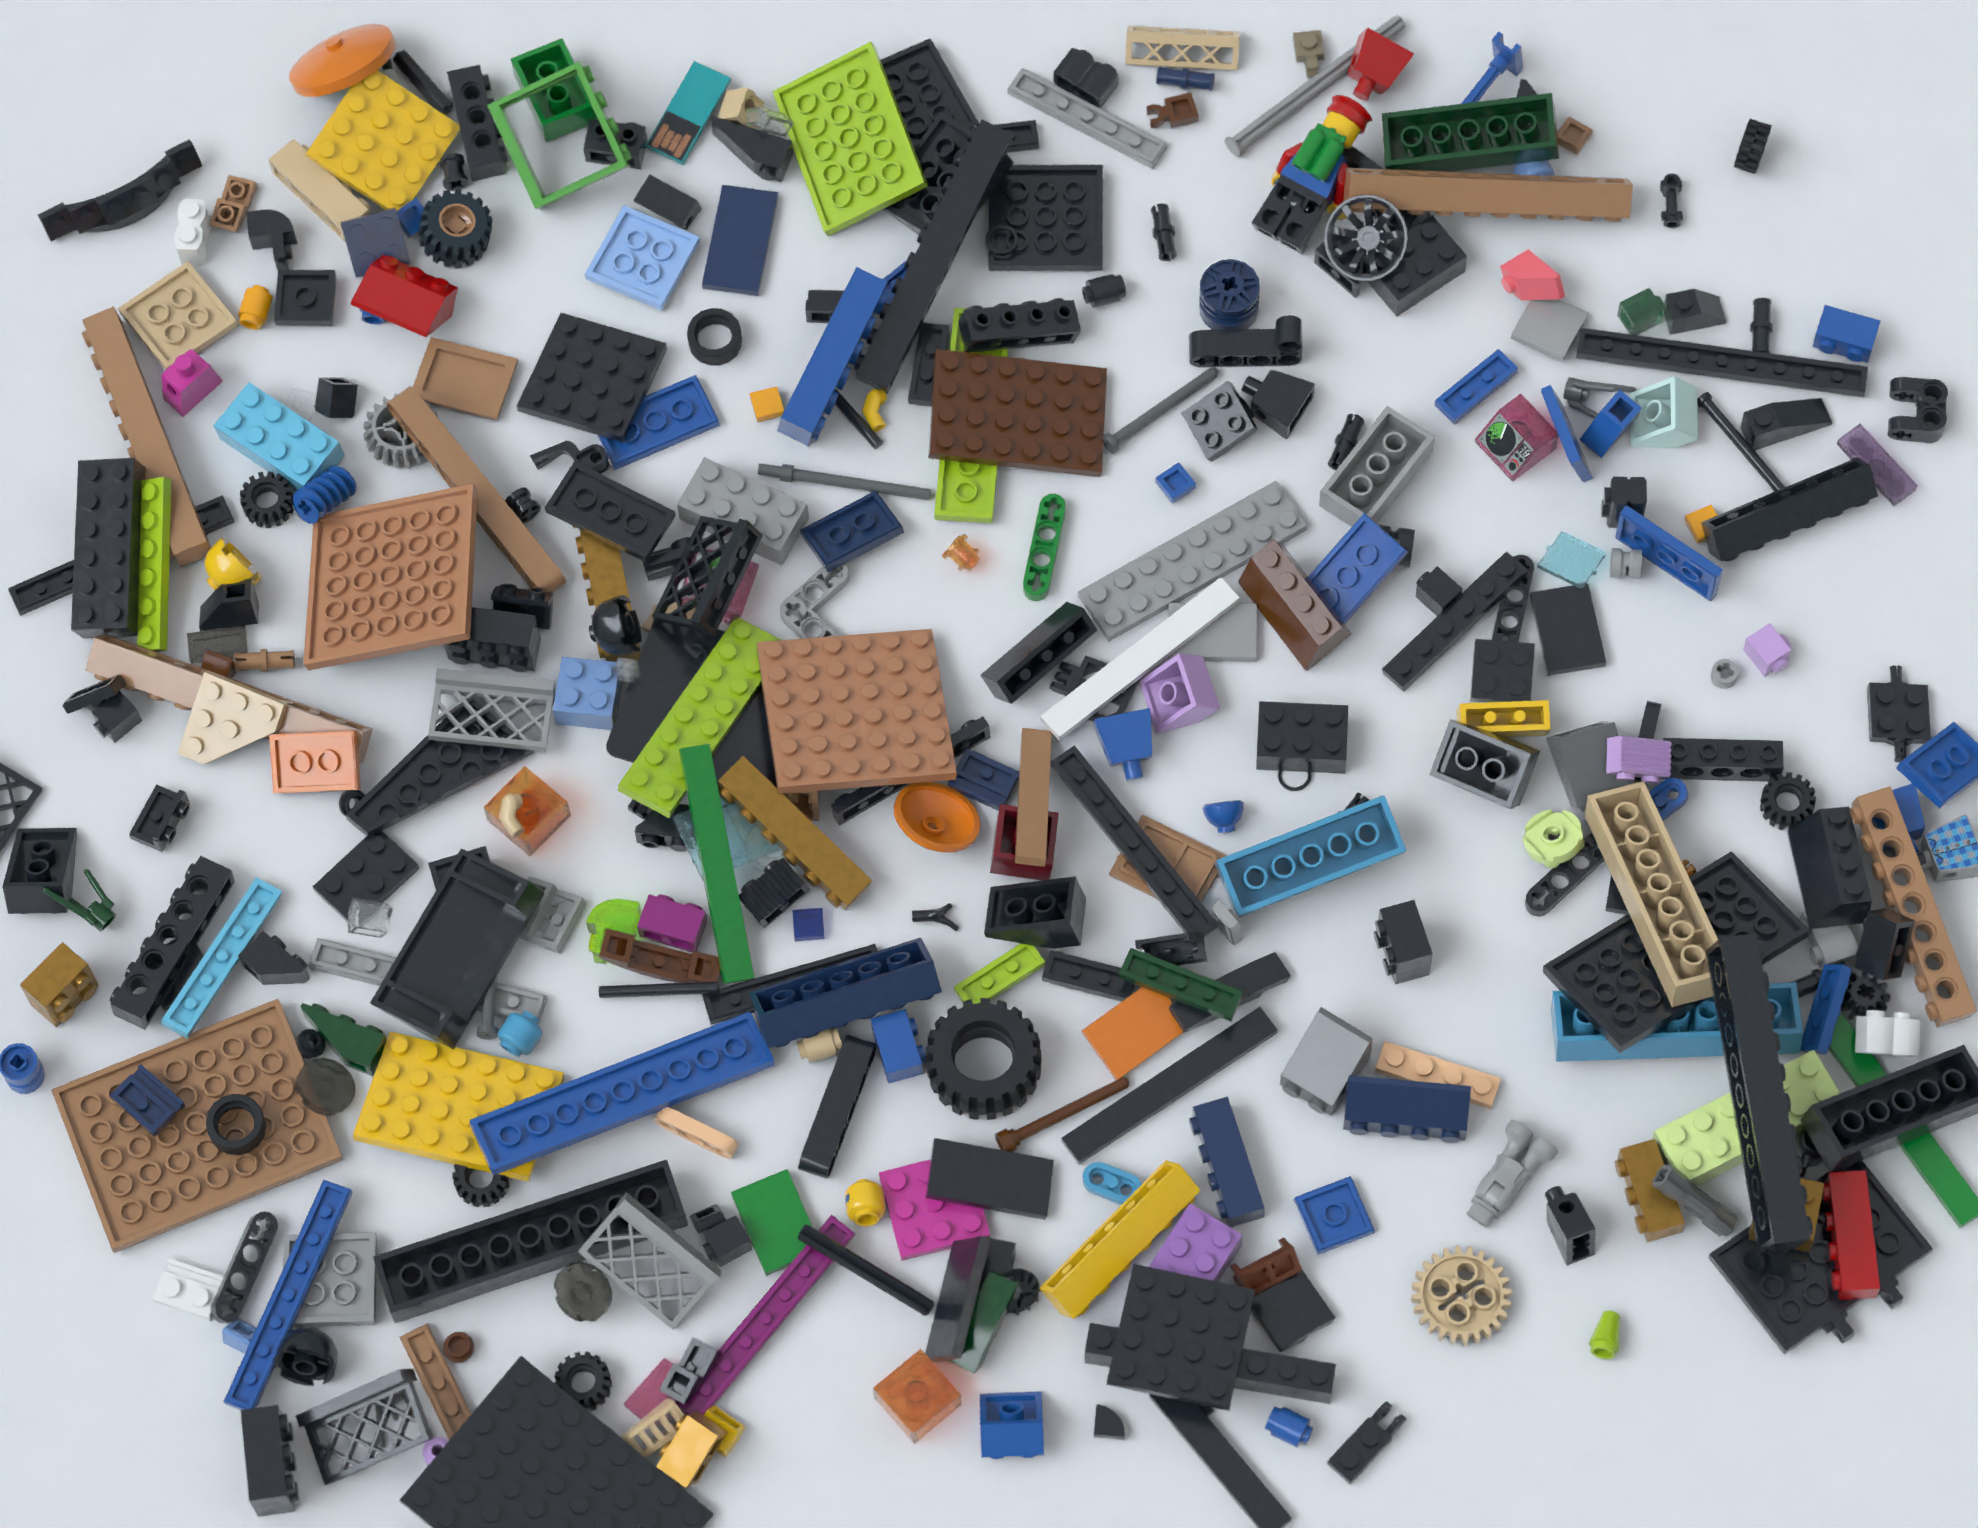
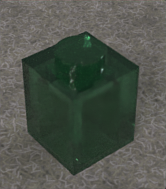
[1617,288,1665,335]

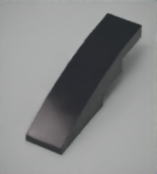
[1168,952,1291,1033]

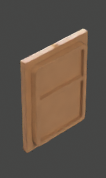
[413,337,518,421]
[1109,814,1227,903]

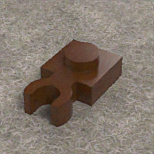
[1146,92,1199,128]

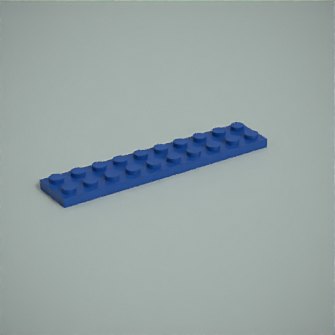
[469,1012,774,1176]

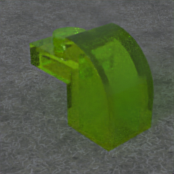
[586,899,641,964]

